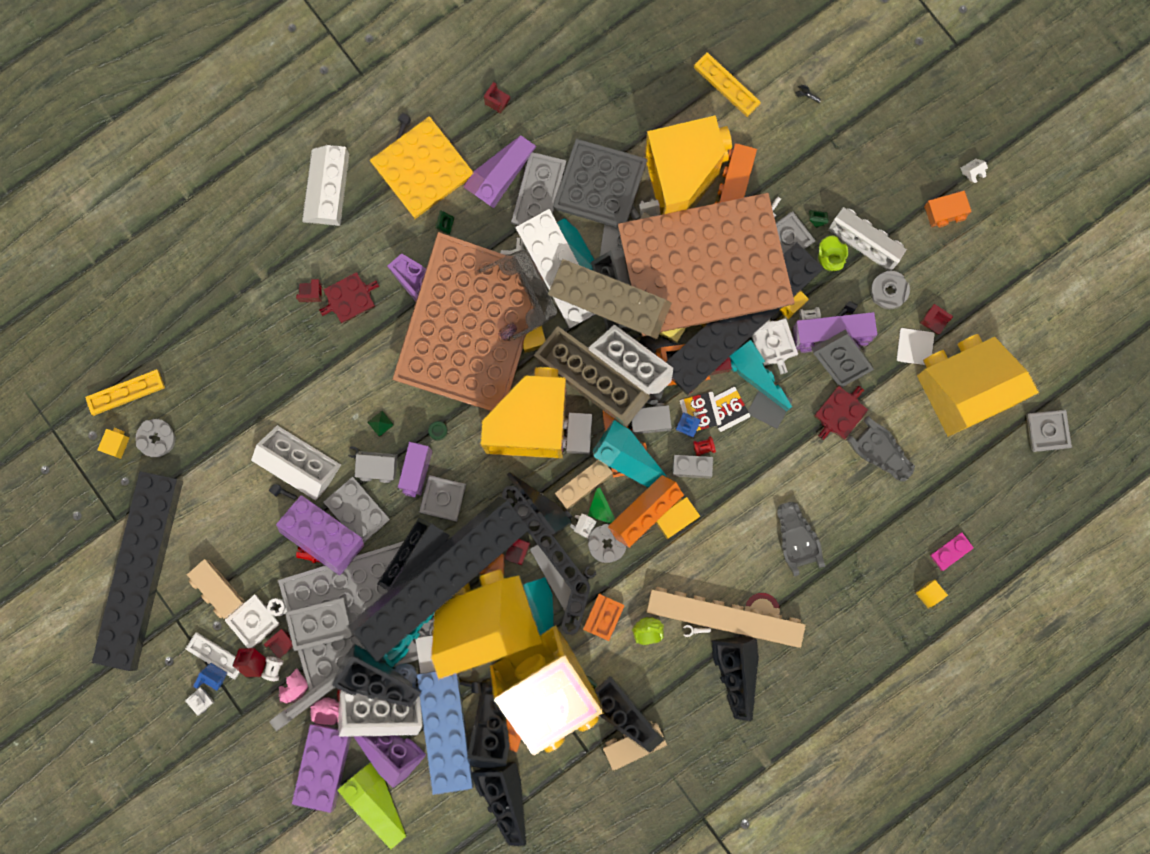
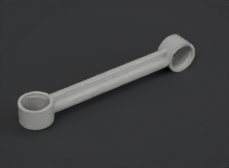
[269,671,338,731]

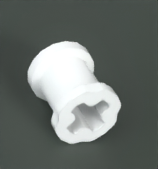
[799,307,821,320]
[267,598,287,616]
[261,656,284,681]

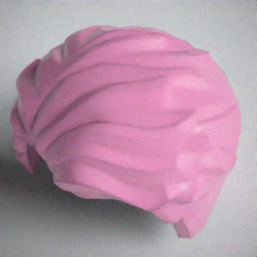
[279,669,308,704]
[310,697,339,725]

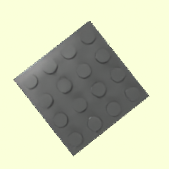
[553,139,648,228]

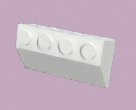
[303,145,349,226]
[828,207,907,271]
[589,325,673,394]
[251,425,341,500]
[338,691,422,736]

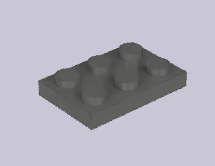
[812,329,874,388]

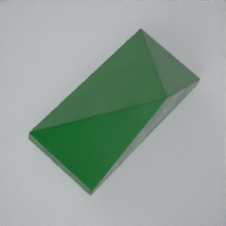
[588,488,615,524]

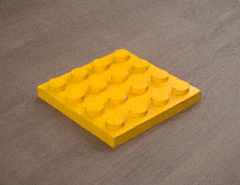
[370,116,473,219]

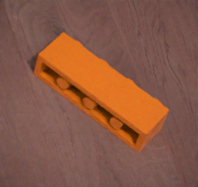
[715,143,757,204]
[608,475,684,547]

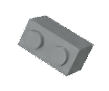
[631,403,671,435]
[563,413,592,455]
[355,451,398,483]
[672,455,713,479]

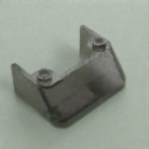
[474,250,557,341]

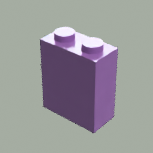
[398,442,432,498]

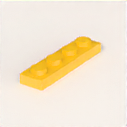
[694,53,761,117]
[85,370,165,416]

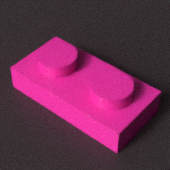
[930,532,974,571]

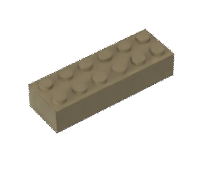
[548,259,672,339]
[534,326,650,427]

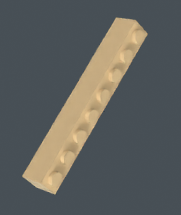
[646,587,805,648]

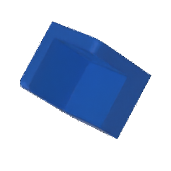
[193,663,227,691]

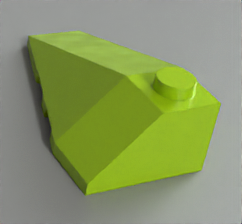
[337,762,406,849]

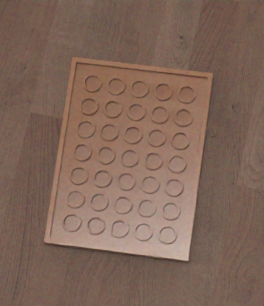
[618,193,795,336]
[392,232,543,411]

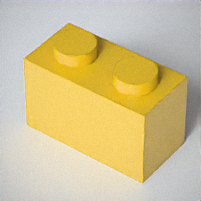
[656,497,700,539]

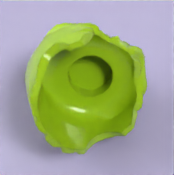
[818,235,848,271]
[631,617,664,645]

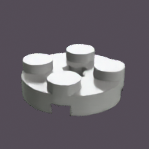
[871,271,910,309]
[136,419,176,458]
[588,524,626,563]

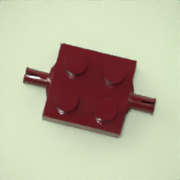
[319,272,380,324]
[814,386,868,440]

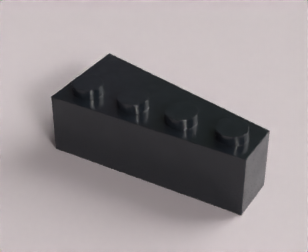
[594,676,665,753]

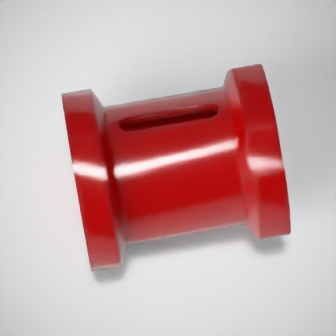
[693,436,716,456]

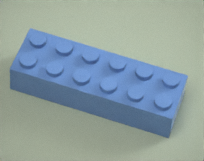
[417,671,474,795]

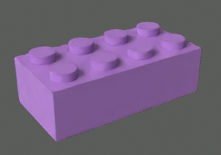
[792,312,877,353]
[276,495,364,576]
[292,723,351,813]

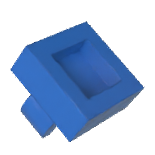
[676,412,701,438]

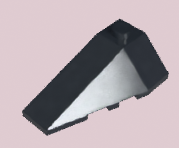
[507,472,572,537]
[711,637,759,721]
[332,644,422,707]
[467,683,510,769]
[472,762,526,846]

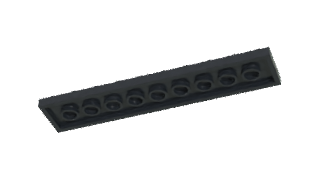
[666,242,824,396]

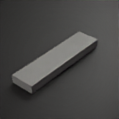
[530,540,582,617]

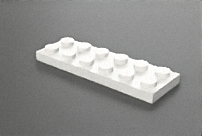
[515,209,595,328]

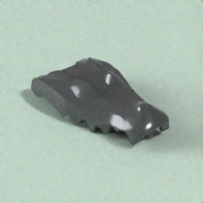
[846,416,915,482]
[777,502,825,577]

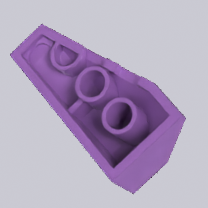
[463,135,536,208]
[387,253,426,302]
[353,735,426,788]

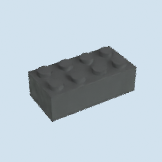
[591,249,633,333]

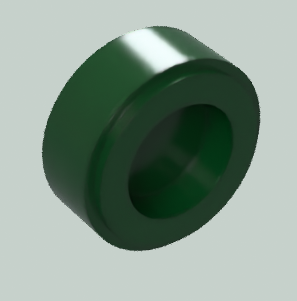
[428,421,448,441]

